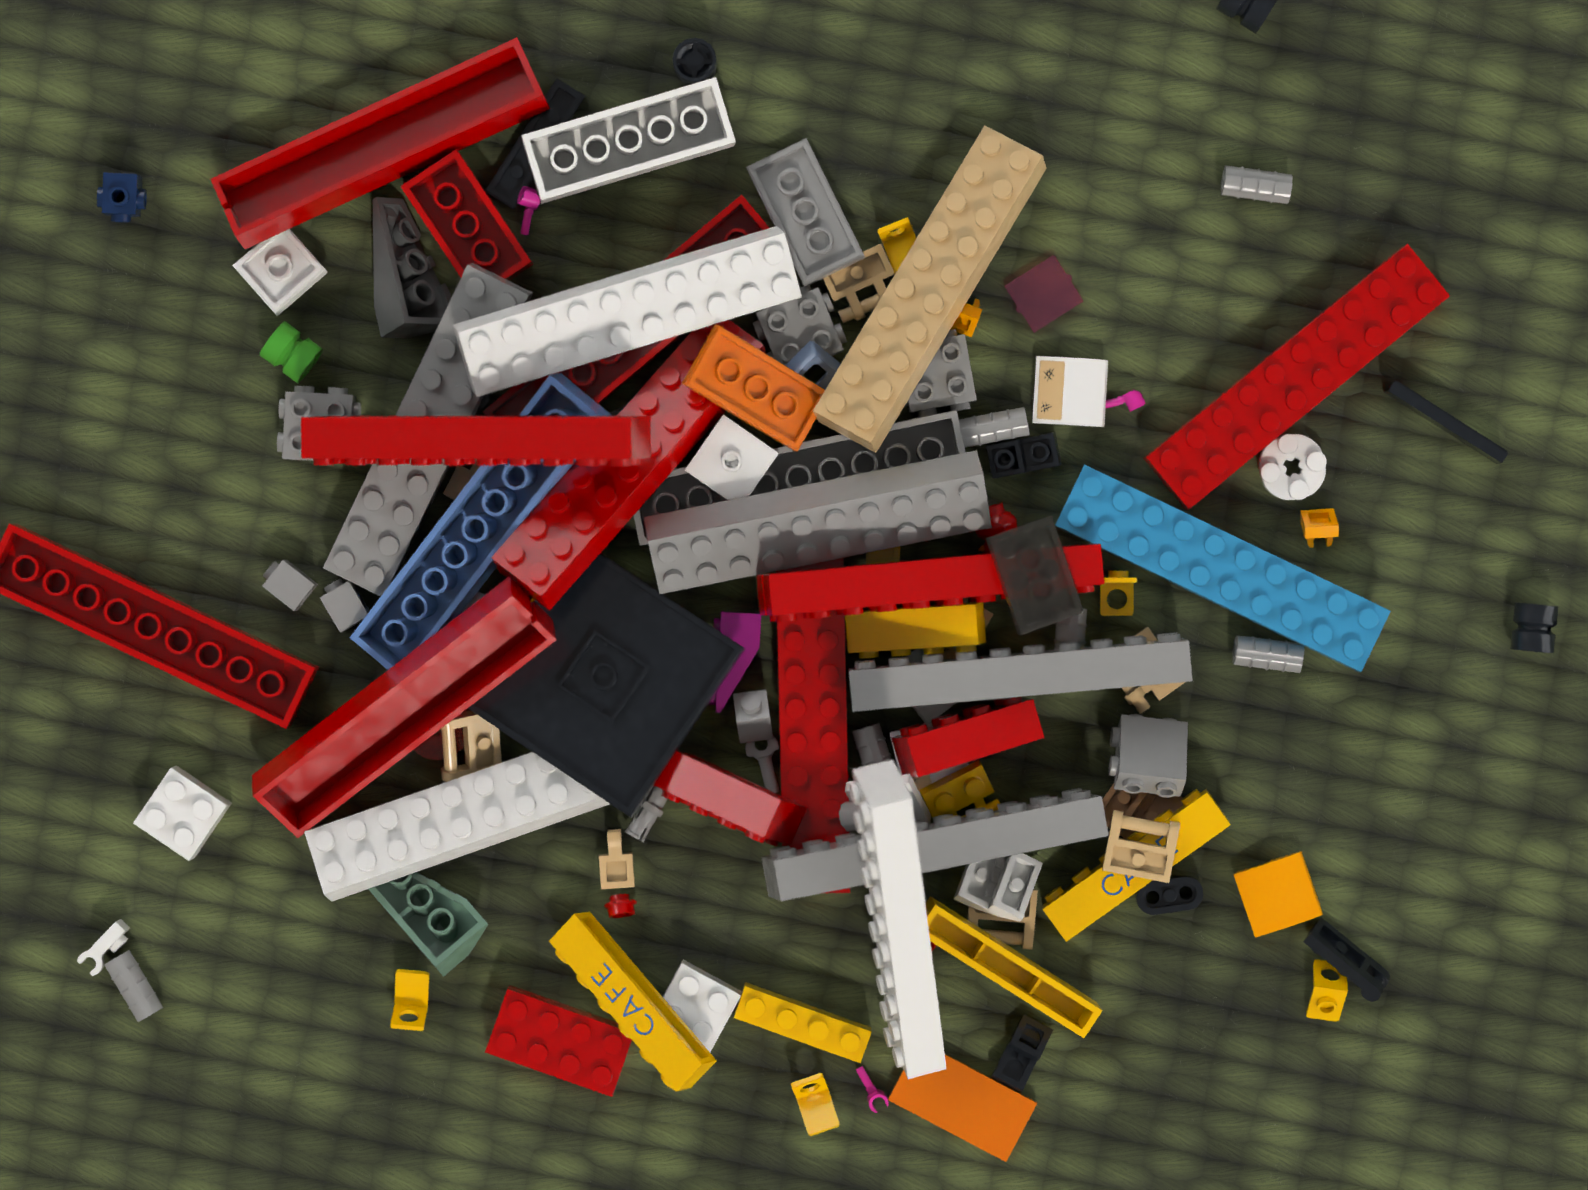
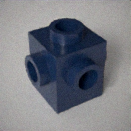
[97,172,147,223]

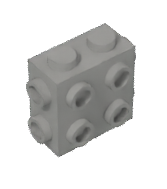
[753,285,847,365]
[904,329,977,418]
[277,386,361,461]
[1109,714,1188,798]

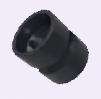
[1216,0,1277,34]
[673,38,717,85]
[1511,603,1559,653]

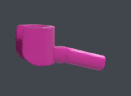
[517,186,540,235]
[1106,390,1145,412]
[856,1066,889,1113]

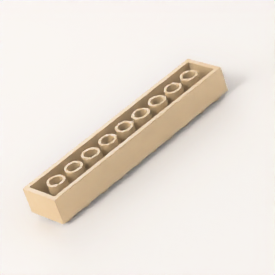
[813,126,1047,453]

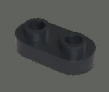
[1136,876,1203,915]

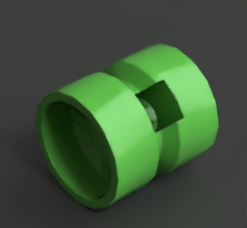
[259,321,324,383]

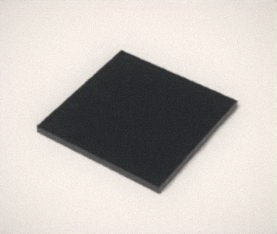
[468,553,745,818]

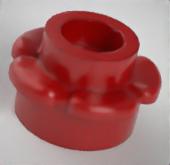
[604,894,637,919]

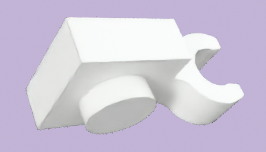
[77,919,130,976]

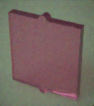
[1004,255,1083,333]

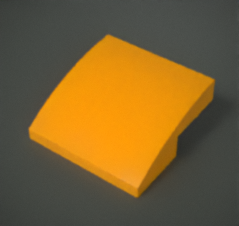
[1233,851,1323,938]

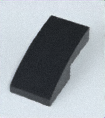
[990,1015,1053,1093]

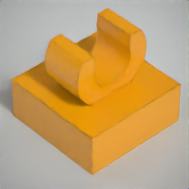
[950,298,982,338]
[1300,508,1339,548]

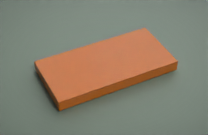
[682,325,825,452]
[888,1054,1037,1162]

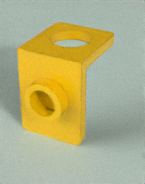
[877,217,917,273]
[1100,571,1137,616]
[1306,959,1348,1022]
[390,969,429,1031]
[791,1073,840,1136]

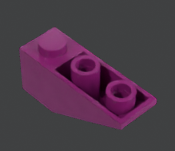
[709,611,761,713]

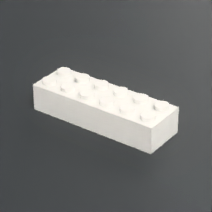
[521,77,736,204]

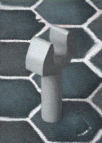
[745,735,780,793]

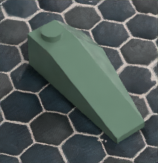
[368,872,488,977]

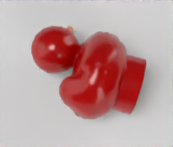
[975,502,1017,553]

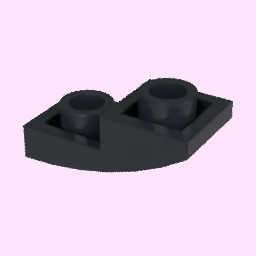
[986,432,1062,479]

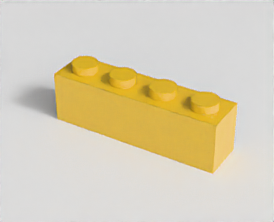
[845,602,986,659]
[734,982,872,1063]

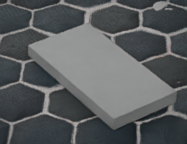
[746,138,865,286]

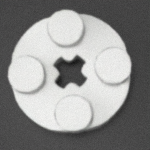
[1258,434,1327,500]

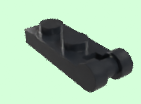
[1303,917,1390,1002]

